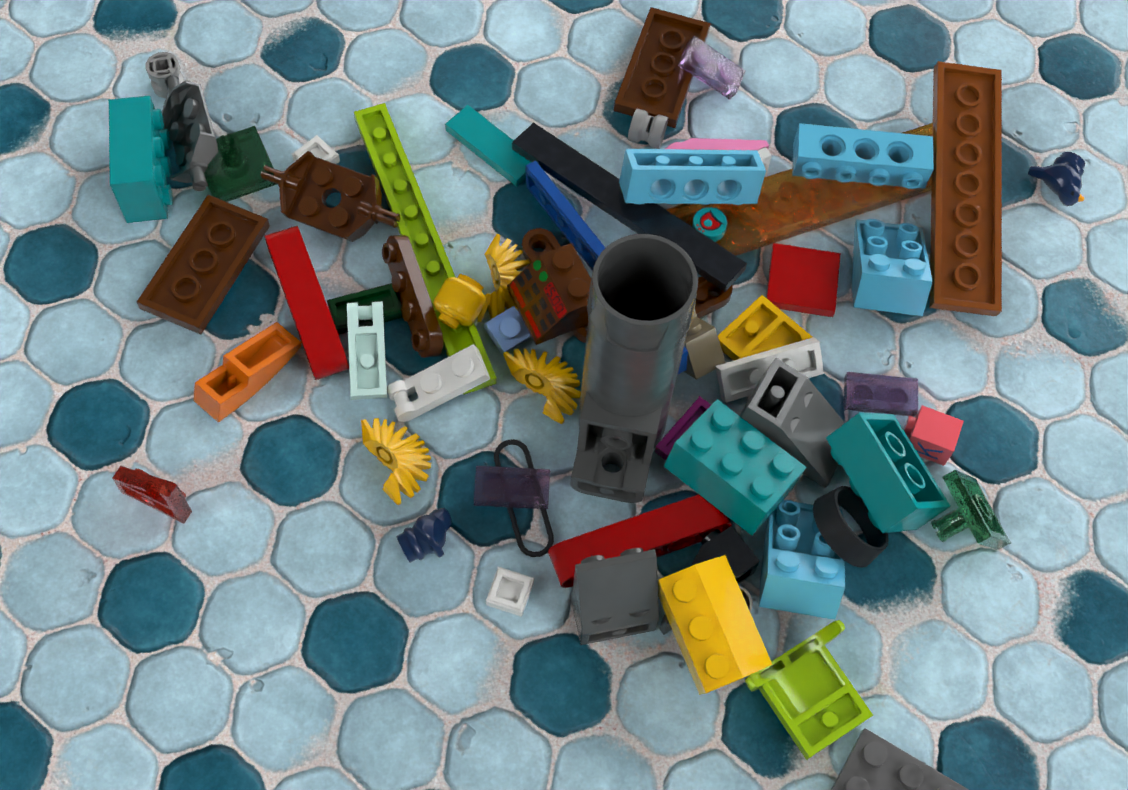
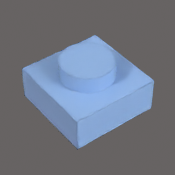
[483,306,531,356]

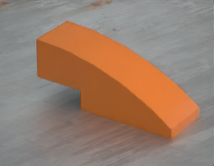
[193,322,302,422]

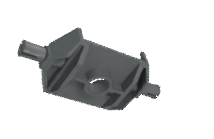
[162,75,218,191]

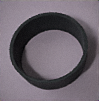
[813,486,889,568]

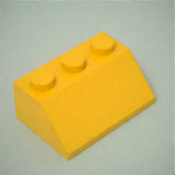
[657,555,773,695]

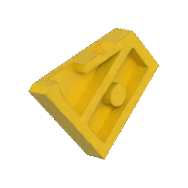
[718,295,812,361]

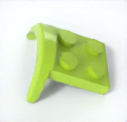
[745,620,873,760]

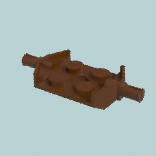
[261,151,400,242]

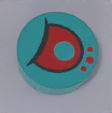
[692,207,727,242]

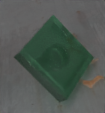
[204,126,277,202]
[931,470,1011,550]

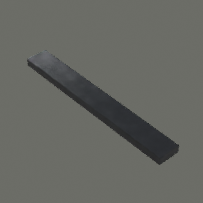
[512,122,747,292]

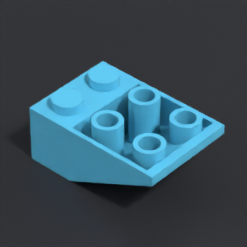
[852,219,933,316]
[759,500,845,620]

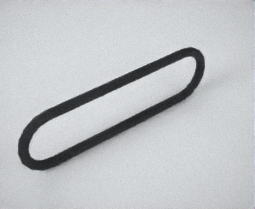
[494,439,554,557]

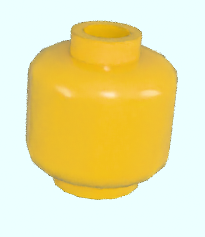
[433,274,486,329]

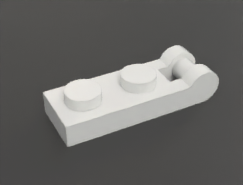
[387,344,491,422]

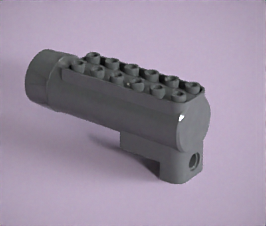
[570,234,698,503]

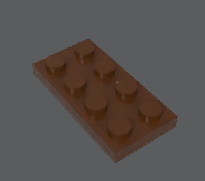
[614,7,711,128]
[137,195,270,335]

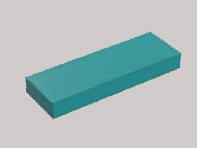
[445,105,531,187]

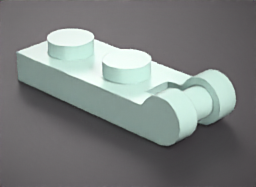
[347,301,387,400]

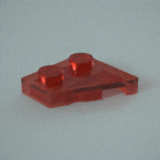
[112,466,192,524]

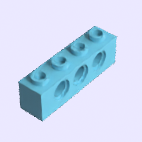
[792,123,934,189]
[619,149,766,205]

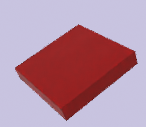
[766,243,841,317]

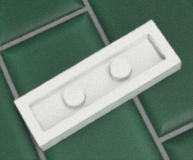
[715,337,824,403]

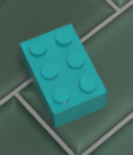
[109,96,173,223]
[664,399,807,536]
[826,413,951,533]

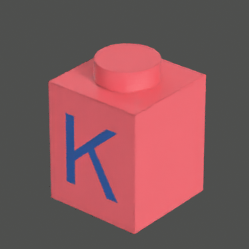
[903,405,964,466]

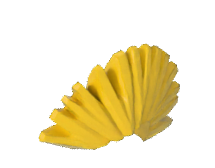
[477,234,530,322]
[503,348,581,424]
[361,418,431,505]

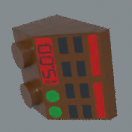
[507,243,591,345]

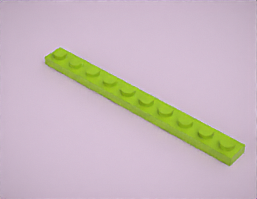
[354,103,497,395]

